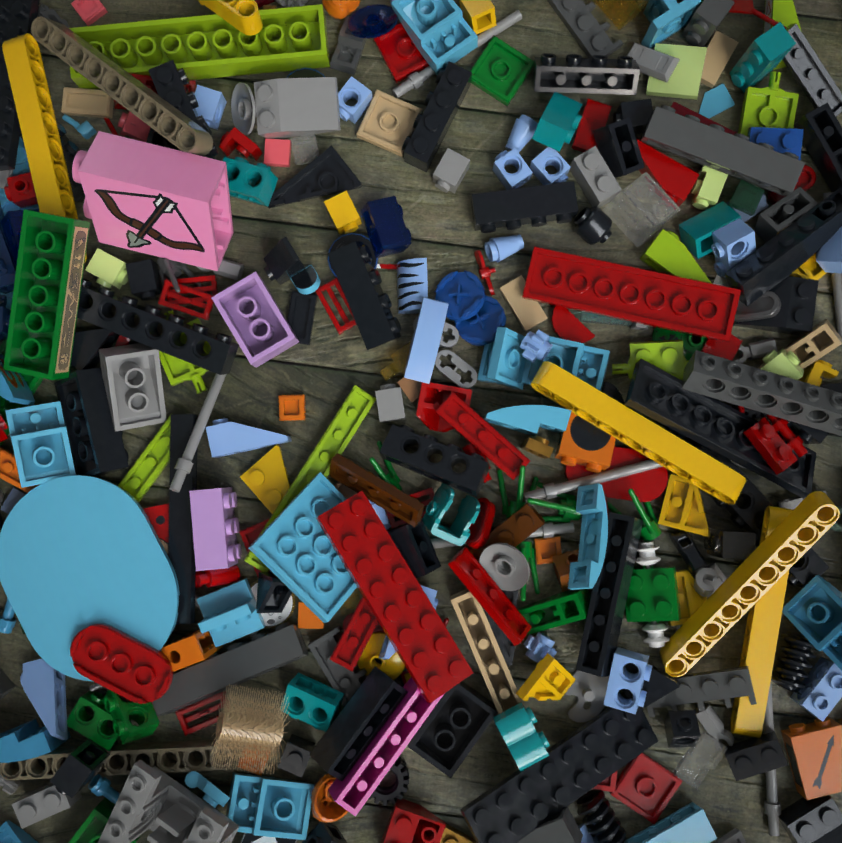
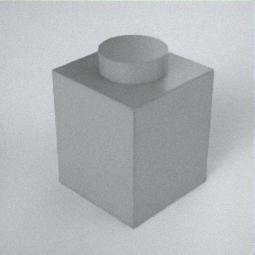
[433,148,470,194]
[375,384,406,423]

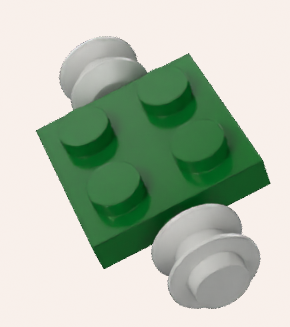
[625,541,681,648]

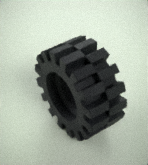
[369,756,409,806]

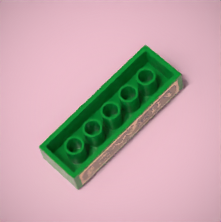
[3,209,90,380]

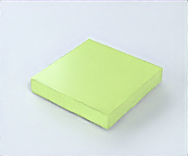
[646,43,707,100]

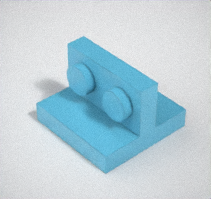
[641,0,701,48]
[477,327,527,390]
[197,578,266,647]

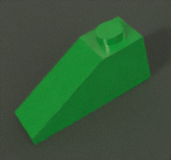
[517,589,591,635]

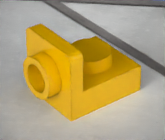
[799,360,839,387]

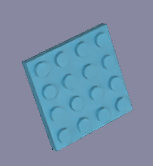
[248,472,357,623]

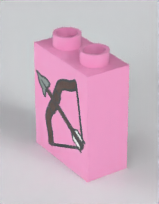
[72,131,234,271]

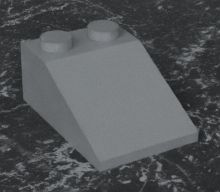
[254,77,341,139]
[98,343,167,432]

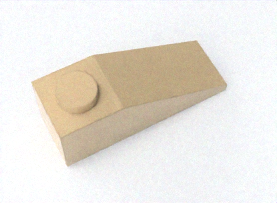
[758,318,842,369]

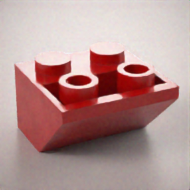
[381,798,446,843]

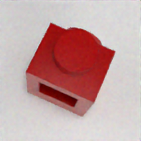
[4,172,38,208]

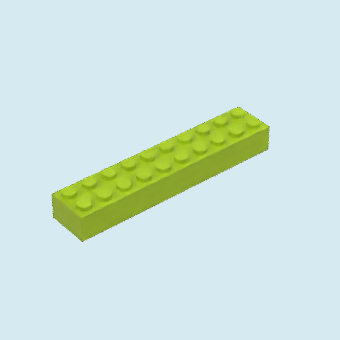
[69,4,330,89]

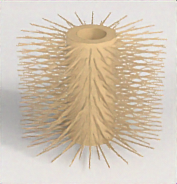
[211,684,290,775]

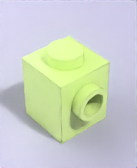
[85,248,129,289]
[760,348,804,380]

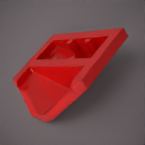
[416,382,472,432]

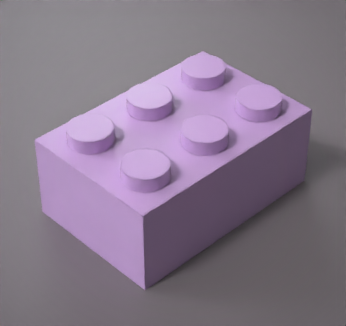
[211,271,299,368]
[189,487,242,571]

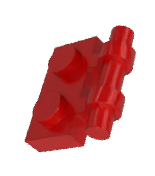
[743,415,808,475]

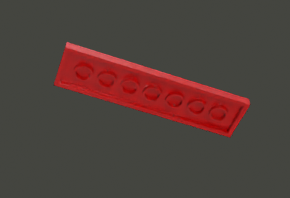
[522,247,741,342]
[316,491,473,703]

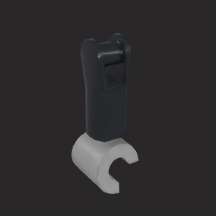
[669,530,719,597]

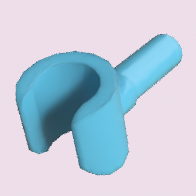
[62,114,97,139]

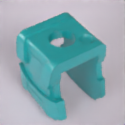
[422,483,481,546]

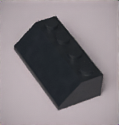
[54,368,129,477]

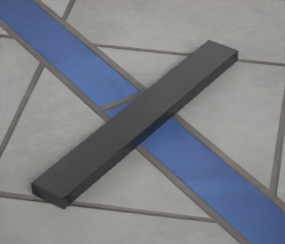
[168,414,198,624]

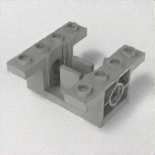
[98,760,240,843]

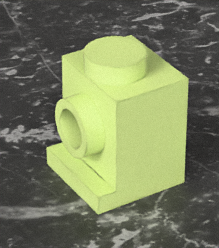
[691,166,728,210]

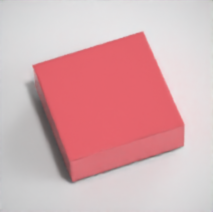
[71,0,108,26]
[264,138,292,167]

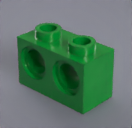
[104,689,160,744]
[67,691,131,751]

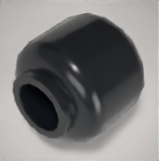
[574,206,612,245]

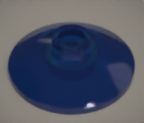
[348,4,398,38]

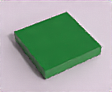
[470,36,534,107]

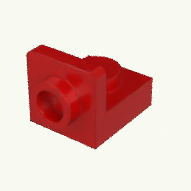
[219,127,263,161]

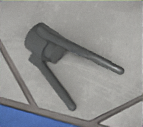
[157,257,209,313]

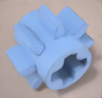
[520,329,553,363]
[523,632,557,663]

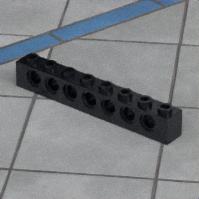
[77,278,239,375]
[664,426,829,588]

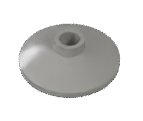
[231,82,256,136]
[479,543,530,591]

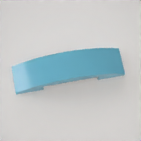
[568,483,608,590]

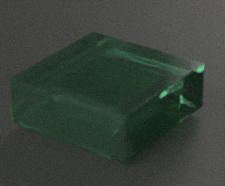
[728,180,765,216]

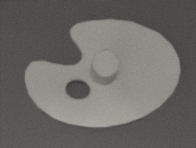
[565,670,609,722]

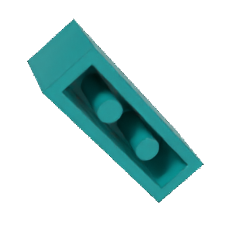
[729,22,796,93]

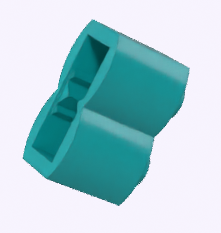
[493,702,550,771]

